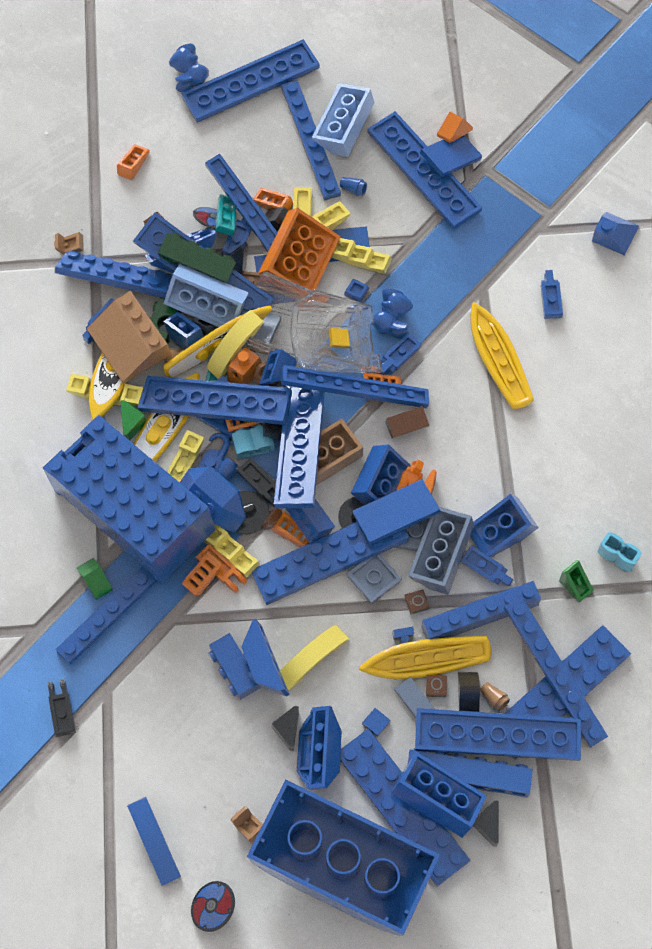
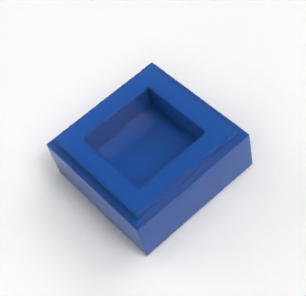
[344,279,369,303]
[362,708,391,737]

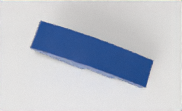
[127,797,181,886]

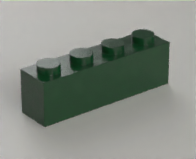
[158,233,236,284]

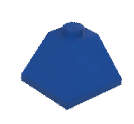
[592,212,639,256]

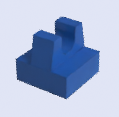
[392,626,414,644]

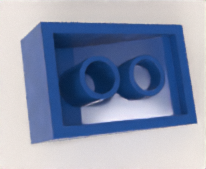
[470,494,539,557]

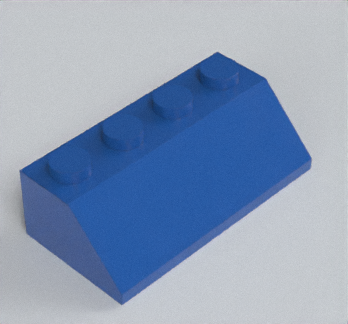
[391,751,487,838]

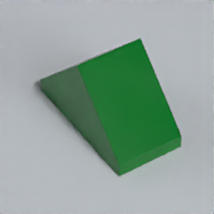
[121,400,146,441]
[76,558,113,600]
[559,560,594,602]

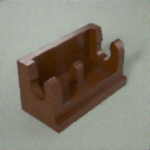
[385,406,430,438]

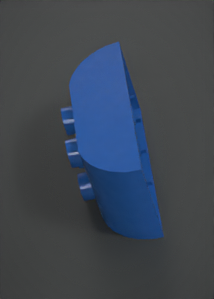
[247,779,440,936]

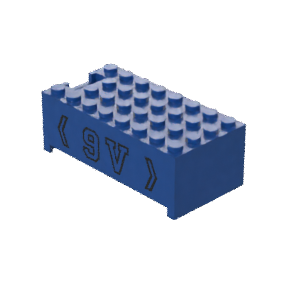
[42,415,216,584]

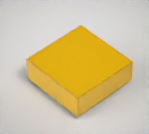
[328,328,350,349]

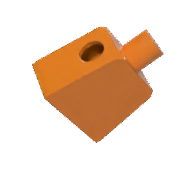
[227,347,262,384]

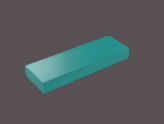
[215,194,236,236]

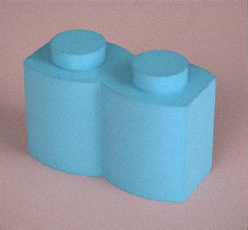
[232,424,274,460]
[598,532,642,572]

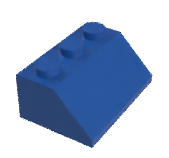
[351,444,411,505]

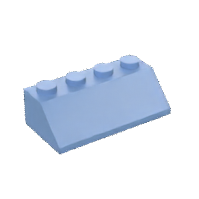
[312,83,375,157]
[164,264,248,327]

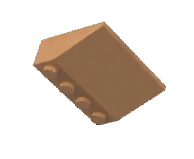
[87,291,172,384]

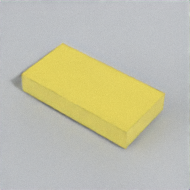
[293,188,312,216]

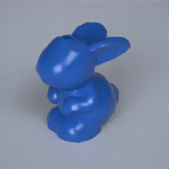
[169,43,209,92]
[372,288,413,338]

